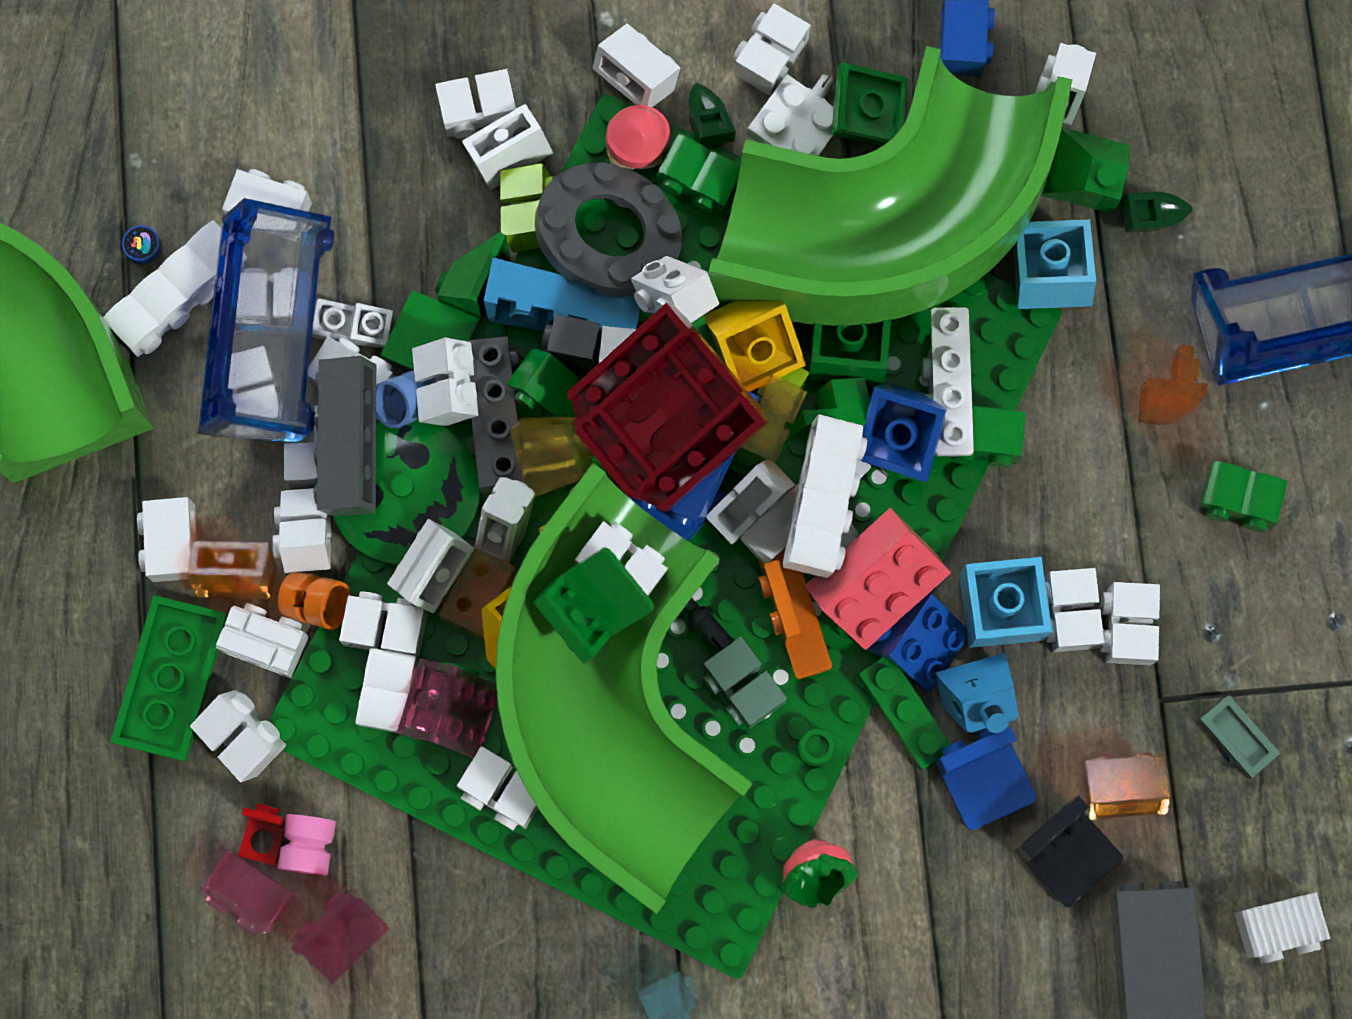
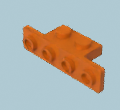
[758,547,832,680]

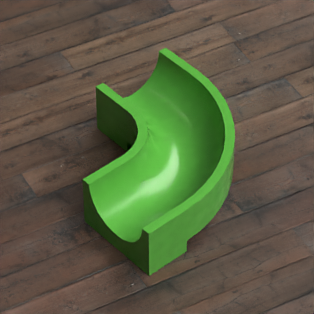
[708,46,1073,326]
[0,223,154,484]
[495,463,753,914]

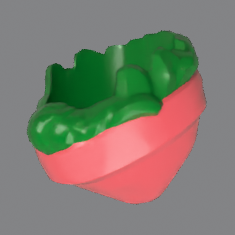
[782,839,858,908]

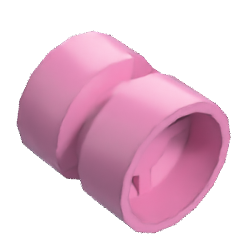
[277,814,336,876]

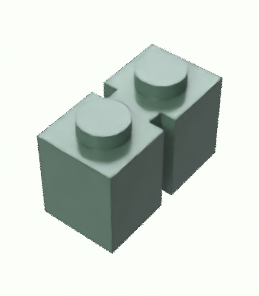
[702,637,787,730]

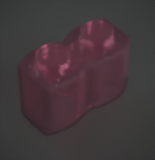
[201,850,296,936]

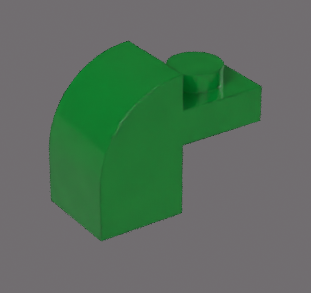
[788,378,870,441]

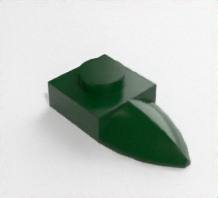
[688,83,736,147]
[1120,192,1192,233]

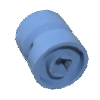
[376,370,436,428]

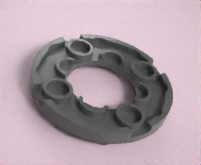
[534,162,682,297]

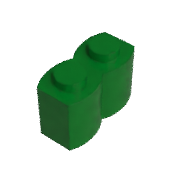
[656,134,740,214]
[1198,461,1288,532]

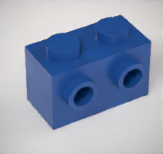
[939,0,995,76]

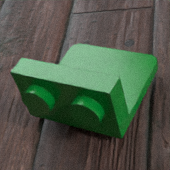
[533,548,654,664]

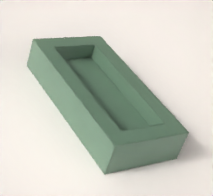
[1197,695,1281,779]

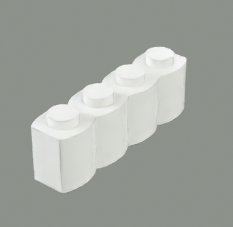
[103,220,248,357]
[783,414,867,578]

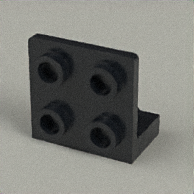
[1015,796,1123,908]

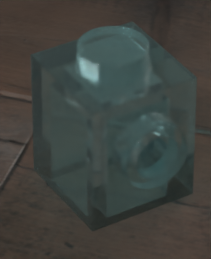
[637,971,700,1019]

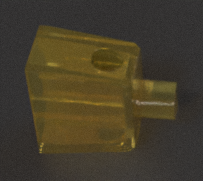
[510,417,595,497]

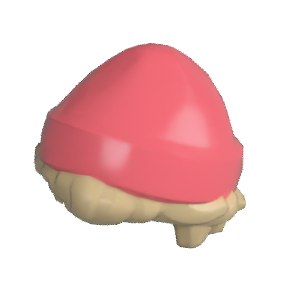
[605,105,672,169]

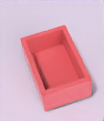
[805,507,951,650]

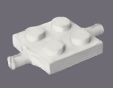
[745,74,834,156]

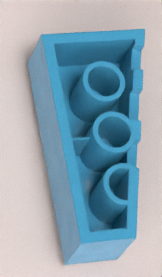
[484,258,642,337]

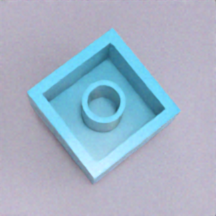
[1013,220,1096,309]
[959,557,1052,648]

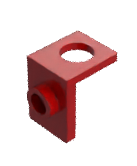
[238,803,285,865]

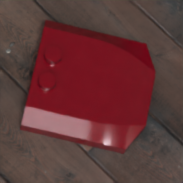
[567,302,769,512]

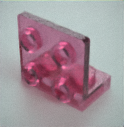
[396,659,497,758]
[291,891,390,984]

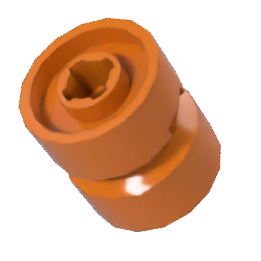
[278,571,351,630]

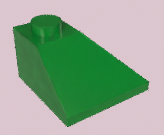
[1042,128,1130,214]
[435,232,511,323]

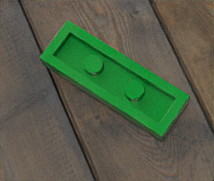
[856,657,951,770]

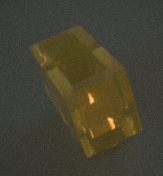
[741,373,807,462]

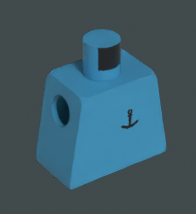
[935,653,1019,733]

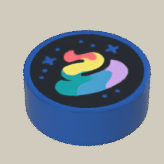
[122,225,162,264]

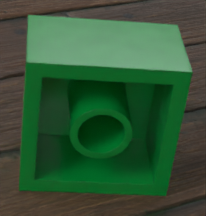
[808,319,891,387]

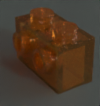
[187,541,277,599]
[438,547,517,640]
[1083,753,1170,819]

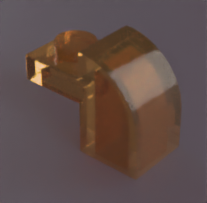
[1138,345,1208,425]

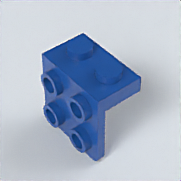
[867,593,967,692]
[935,726,1036,830]

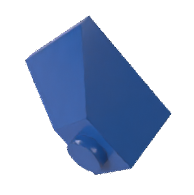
[859,382,948,482]

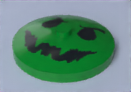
[333,418,481,567]

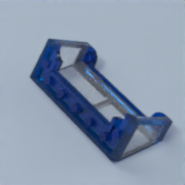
[198,198,334,442]
[1191,254,1352,386]

